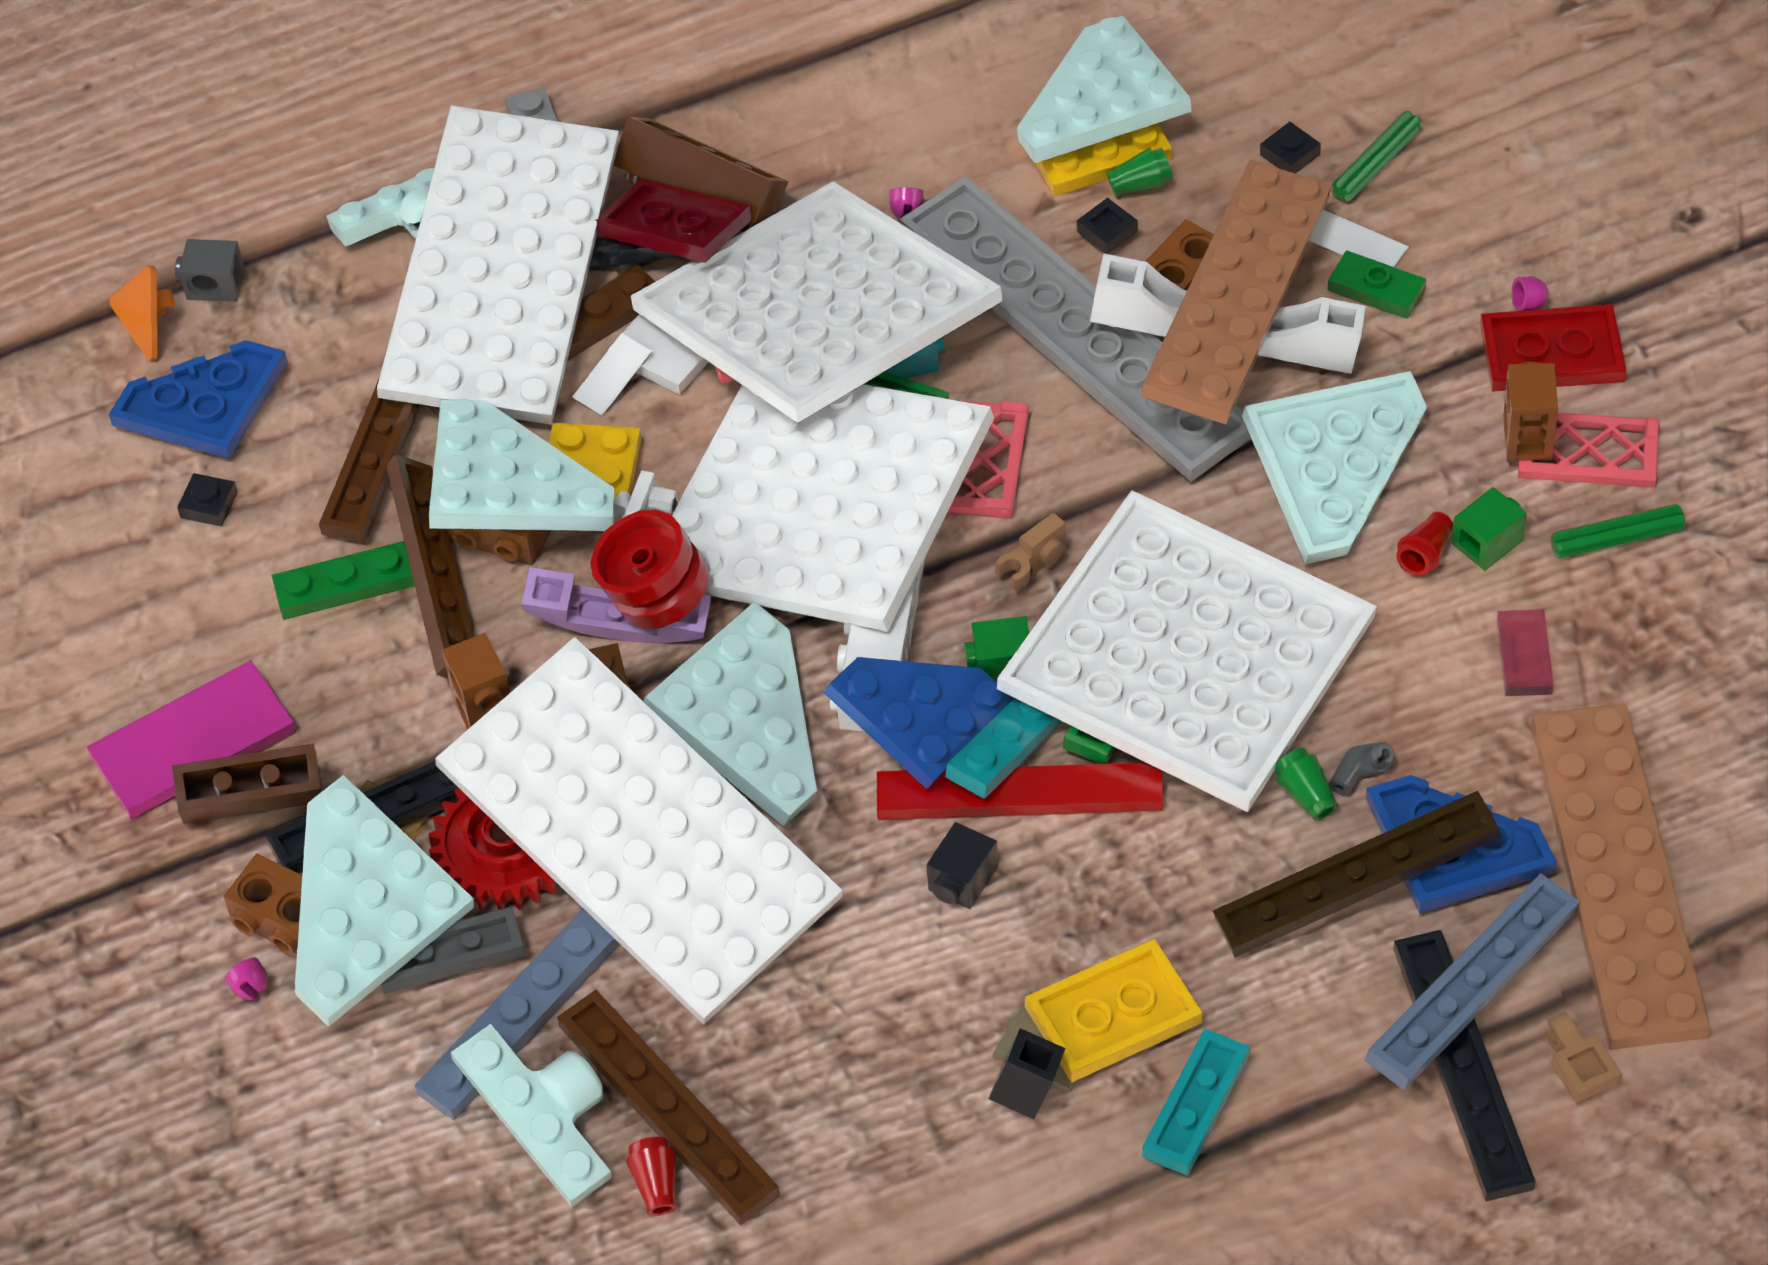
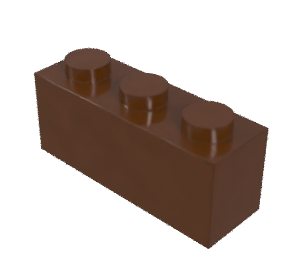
[172,743,323,824]

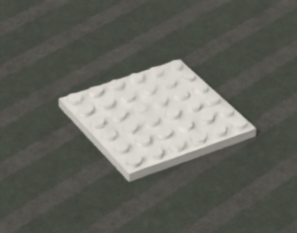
[631,182,1002,423]
[672,384,994,632]
[997,490,1377,812]

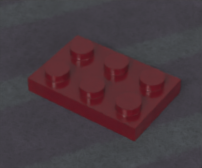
[595,178,751,263]

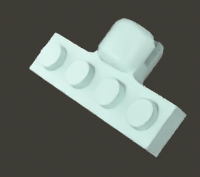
[326,168,434,247]
[451,1024,612,1208]

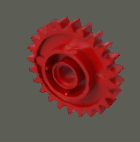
[428,788,557,910]

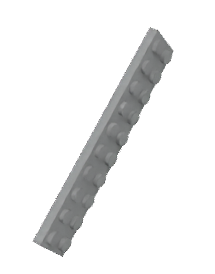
[900,176,1251,482]

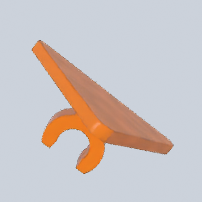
[109,265,176,361]

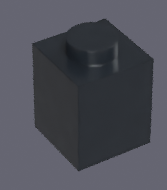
[926,822,999,909]
[988,1028,1066,1119]

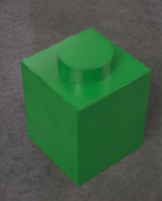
[1452,487,1527,571]
[964,616,1030,682]

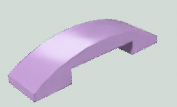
[521,567,711,643]

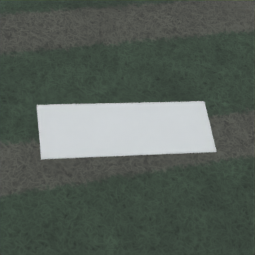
[1310,210,1409,267]

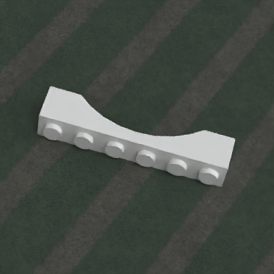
[1090,254,1366,374]

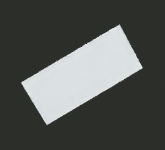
[572,333,652,416]

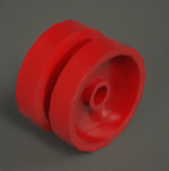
[590,509,710,629]

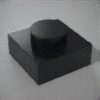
[1260,121,1321,174]
[1077,197,1138,254]
[177,473,238,527]

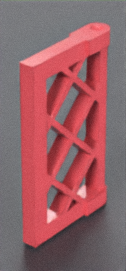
[947,401,1029,518]
[1518,412,1660,488]

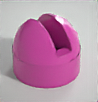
[889,187,924,219]
[1511,276,1549,311]
[225,957,268,1000]

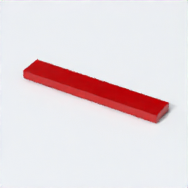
[877,762,1163,820]

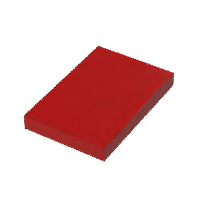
[1480,304,1627,392]

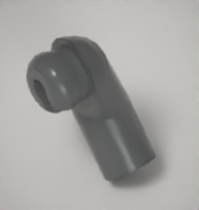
[1329,742,1395,796]

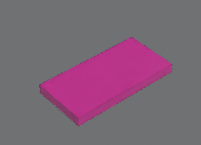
[87,660,296,820]

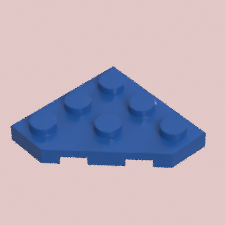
[108,340,288,459]
[823,657,1014,789]
[1366,775,1557,914]

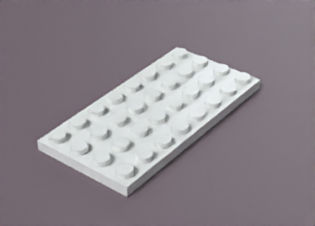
[377,105,619,425]
[435,637,843,1025]

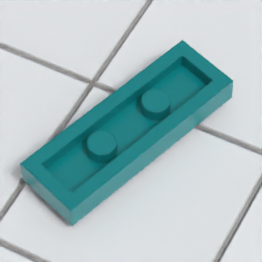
[945,698,1063,799]
[1142,1028,1250,1176]

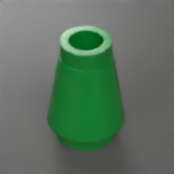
[1106,147,1173,196]
[1275,748,1338,821]

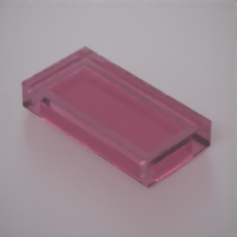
[1496,609,1554,696]

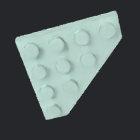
[1017,15,1192,163]
[1242,371,1427,564]
[429,399,614,531]
[643,602,817,826]
[295,775,474,1027]

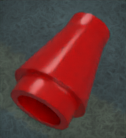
[1396,512,1454,576]
[626,1136,677,1216]

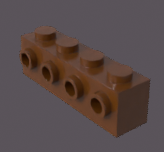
[613,117,789,232]

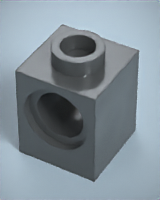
[175,239,245,302]

